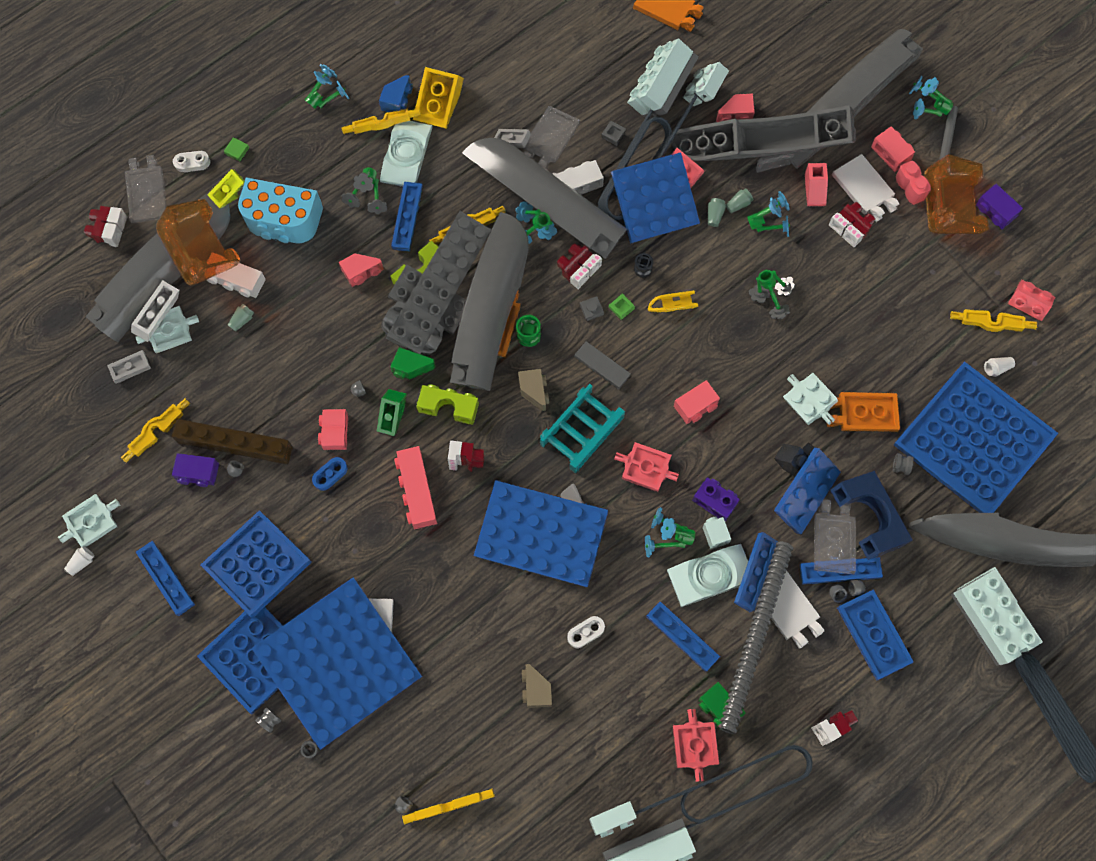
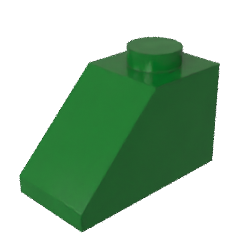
[390,347,436,380]
[377,389,407,436]

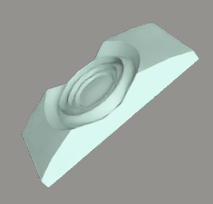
[380,121,432,186]
[667,544,748,607]

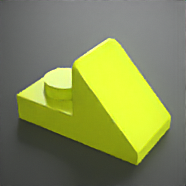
[208,169,245,208]

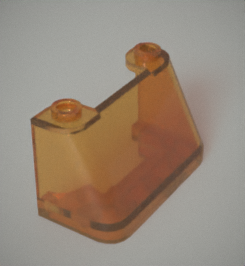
[924,154,989,234]
[156,199,241,285]

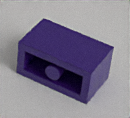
[976,184,1023,229]
[172,453,219,487]

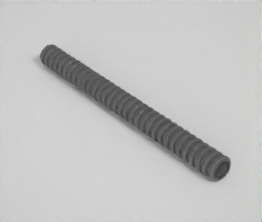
[718,541,793,734]

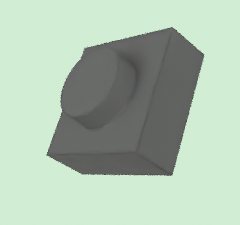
[601,121,626,146]
[580,296,604,321]

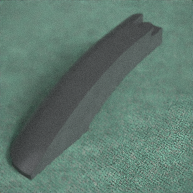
[787,29,923,169]
[671,105,856,161]
[463,138,627,259]
[86,192,231,342]
[450,212,529,391]
[908,513,1096,567]

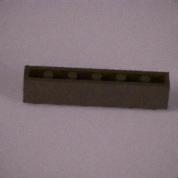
[172,419,293,465]

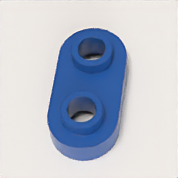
[312,457,347,491]

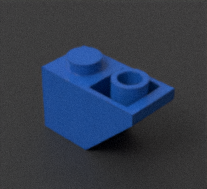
[379,75,413,112]

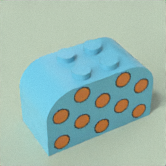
[238,178,323,243]

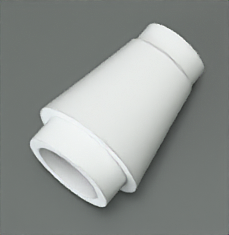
[984,357,1015,377]
[64,546,94,576]

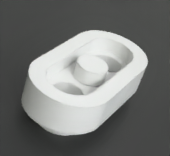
[173,151,210,172]
[568,616,605,648]

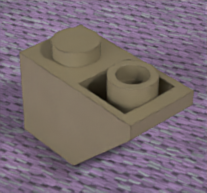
[518,369,549,411]
[522,664,552,708]

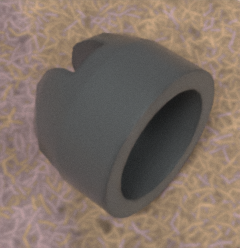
[351,380,367,397]
[227,460,244,477]
[849,580,866,596]
[829,585,847,603]
[300,740,317,758]
[395,795,413,814]

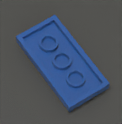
[774,448,841,534]
[837,590,914,681]

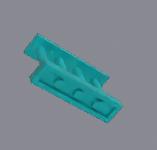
[540,384,625,473]

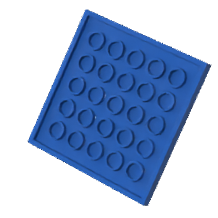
[894,361,1058,513]
[251,577,422,750]

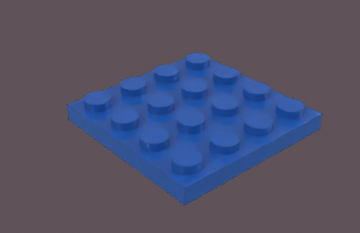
[611,152,700,243]
[201,510,312,618]
[197,607,283,714]

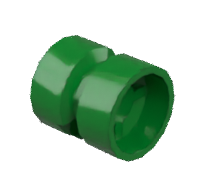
[516,315,541,347]

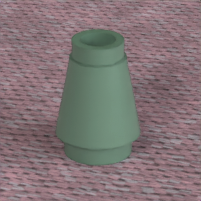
[725,188,753,213]
[708,198,726,227]
[227,304,254,331]

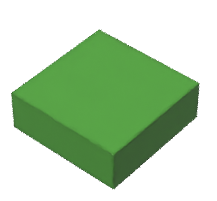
[224,138,249,161]
[609,294,635,320]

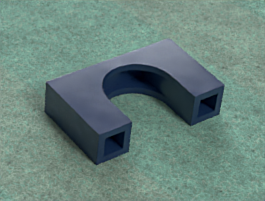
[831,471,912,560]

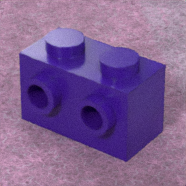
[692,478,740,521]

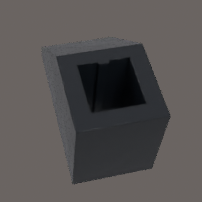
[774,443,809,477]

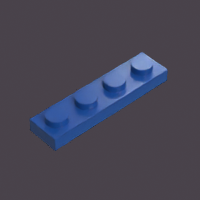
[391,182,423,252]
[734,532,778,612]
[136,541,195,616]
[800,557,883,584]
[646,602,720,672]

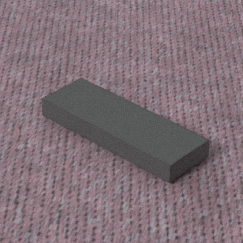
[574,341,631,389]

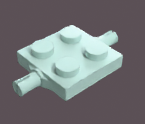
[136,306,199,353]
[783,373,838,425]
[58,494,121,547]

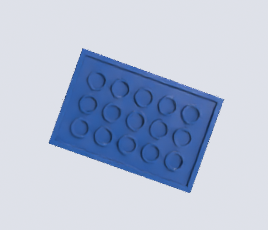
[474,480,609,588]

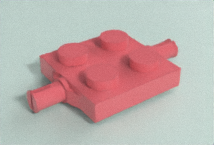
[614,442,679,492]
[673,709,719,782]

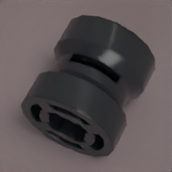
[634,253,653,278]

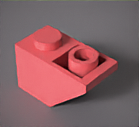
[717,94,754,122]
[805,163,828,206]
[339,253,384,287]

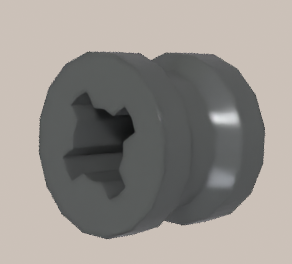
[893,453,913,475]
[255,707,282,733]

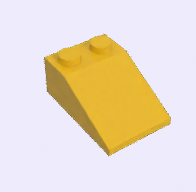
[413,67,464,129]

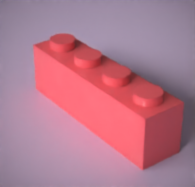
[394,446,437,529]

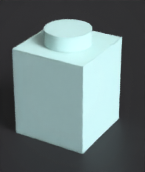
[703,517,731,549]

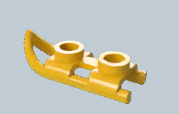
[648,290,698,312]

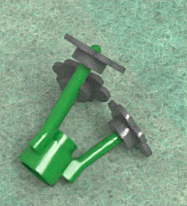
[341,167,387,214]
[749,270,795,319]

